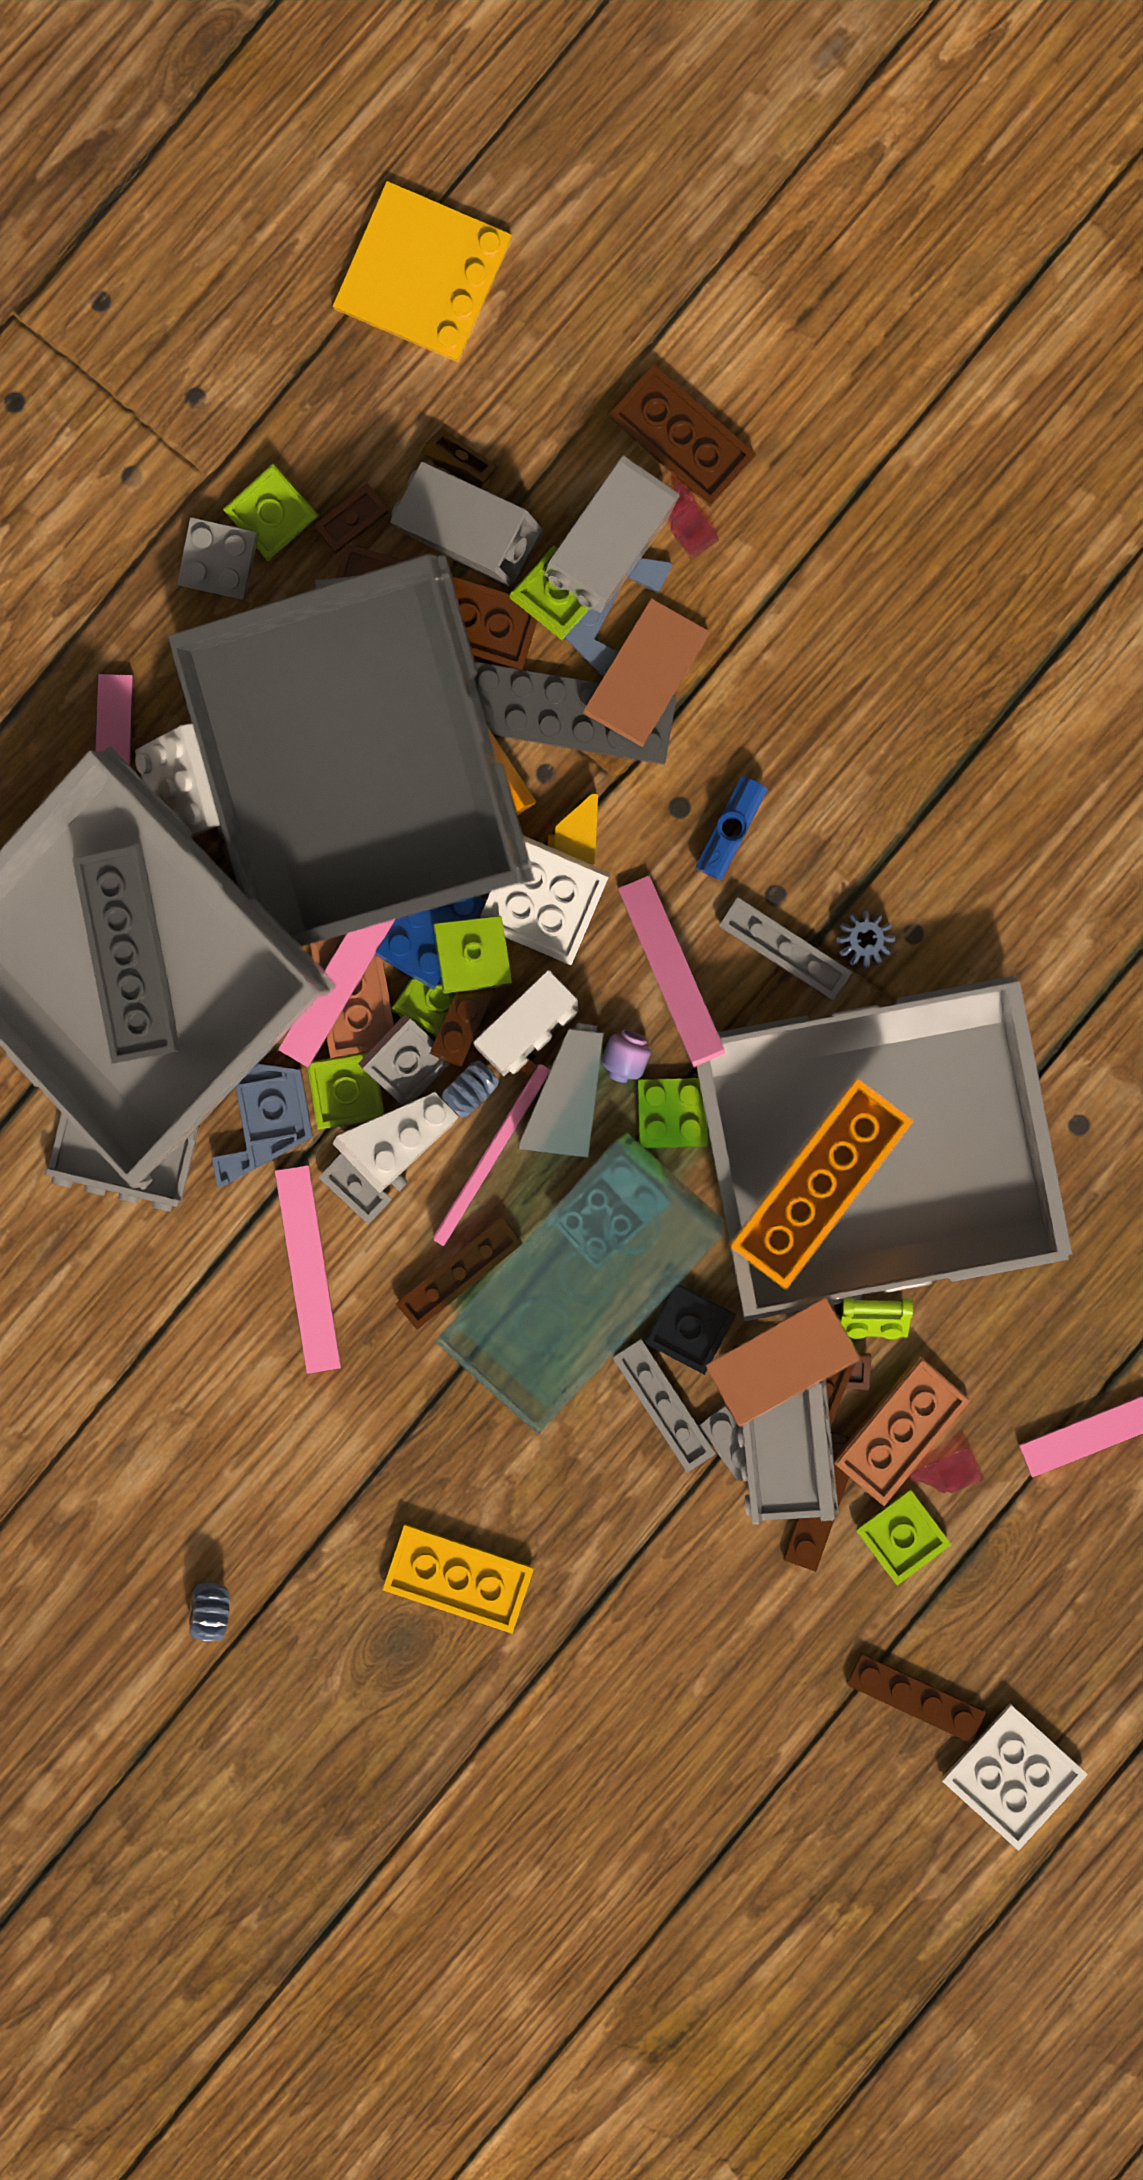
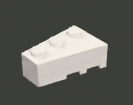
[474,970,578,1076]
[333,1092,458,1193]

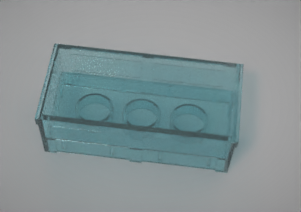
[435,1133,725,1435]

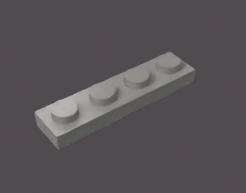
[718,897,852,1001]
[612,1339,716,1473]

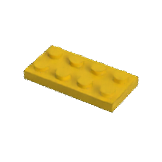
[383,1524,534,1634]

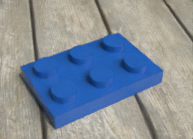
[375,896,486,990]

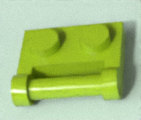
[840,1297,913,1339]

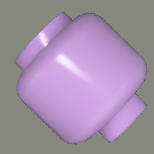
[601,1030,651,1083]

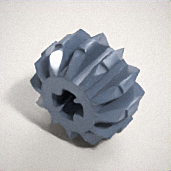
[836,910,895,969]
[441,1061,499,1118]
[189,1582,230,1642]

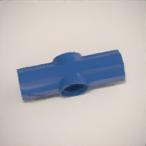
[695,776,768,881]

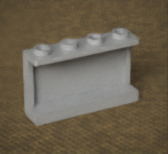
[44,1113,200,1212]
[738,1379,839,1524]

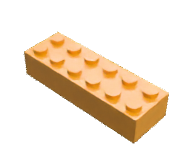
[729,1078,914,1289]

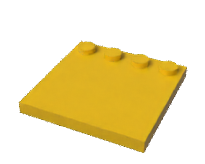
[333,181,512,363]

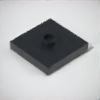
[644,1282,737,1375]

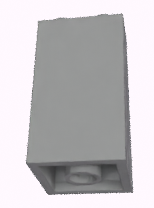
[544,456,680,614]
[390,462,544,590]
[519,1024,603,1157]

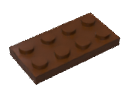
[608,364,756,508]

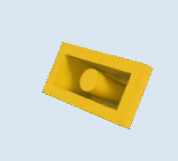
[548,794,598,865]

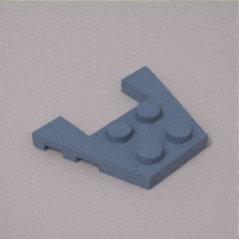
[564,558,673,678]
[212,1064,313,1188]

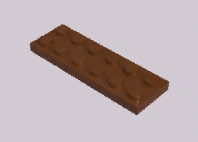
[336,543,538,670]

